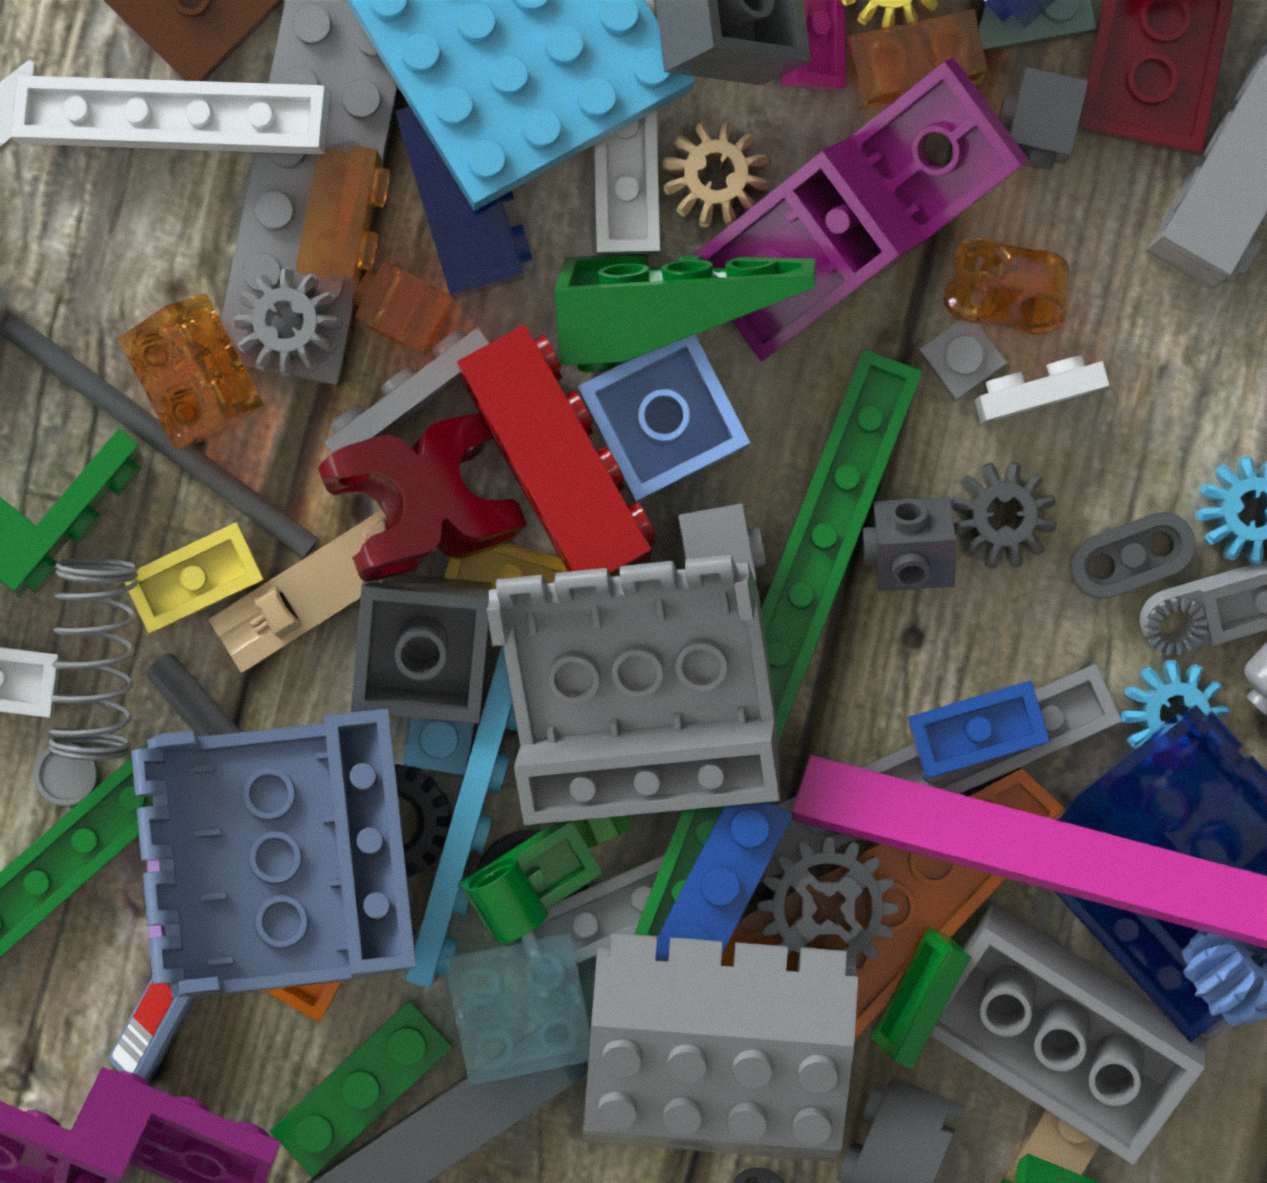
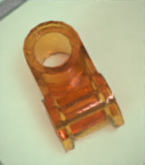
[943,238,1070,335]

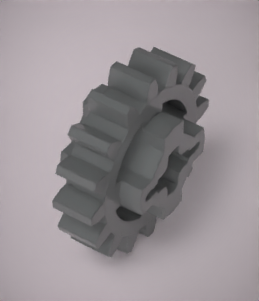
[757,836,898,970]

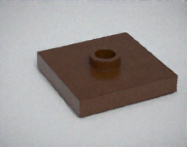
[104,0,283,81]

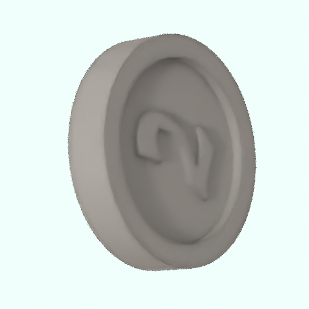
[33,743,98,806]

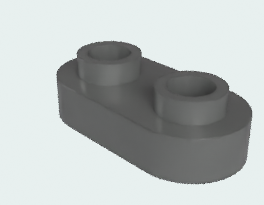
[1069,512,1195,599]

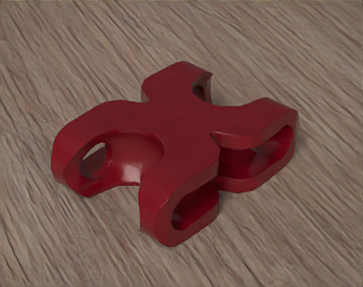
[318,414,527,582]

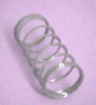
[48,558,139,761]

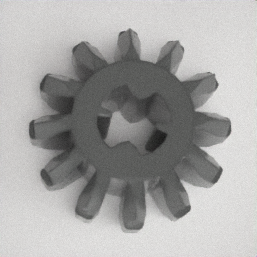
[950,462,1057,569]

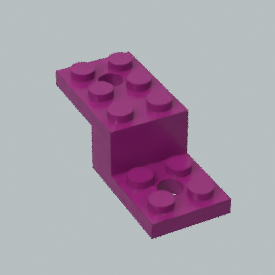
[693,57,1030,362]
[0,1066,282,1183]

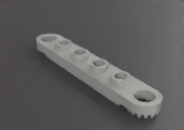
[1139,560,1267,656]

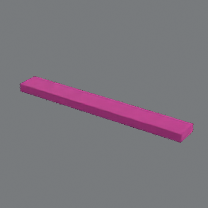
[792,755,1267,948]

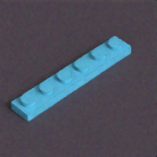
[406,645,518,988]

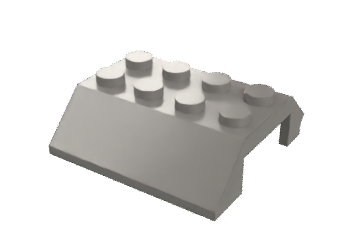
[487,555,781,825]
[582,933,858,1162]

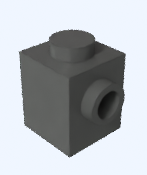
[998,67,1088,170]

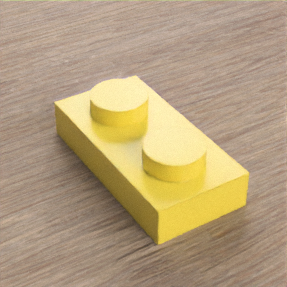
[124,522,266,634]

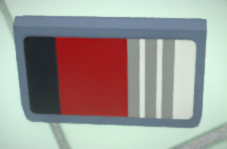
[109,978,197,1082]

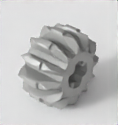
[232,267,343,378]

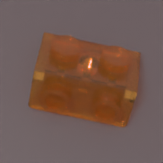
[296,145,390,285]

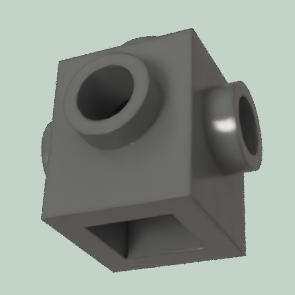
[861,497,956,591]

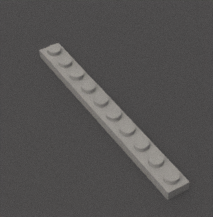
[521,663,1122,980]

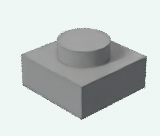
[917,312,1007,401]

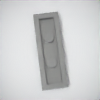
[324,327,489,453]

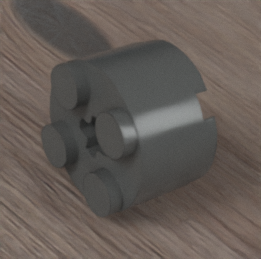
[836,1076,965,1183]

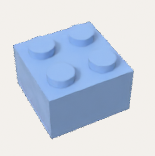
[578,334,751,503]

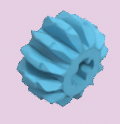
[1195,456,1267,564]
[1119,660,1230,768]

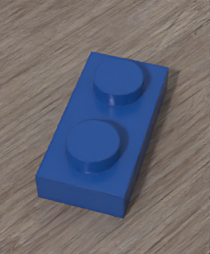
[907,680,1050,779]

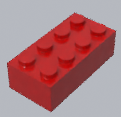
[457,324,656,577]

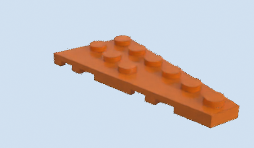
[721,767,1068,1039]

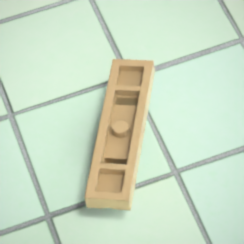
[208,510,439,673]

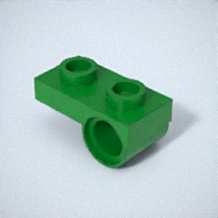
[458,821,603,943]

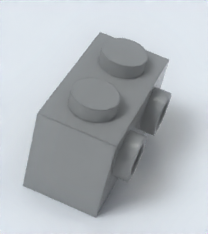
[677,503,766,581]

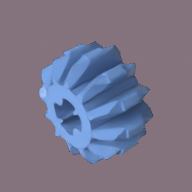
[1182,930,1267,1027]

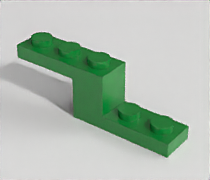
[0,428,142,598]

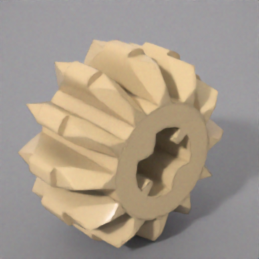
[663,121,769,229]

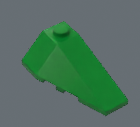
[554,254,816,372]

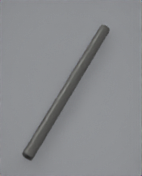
[0,314,319,558]

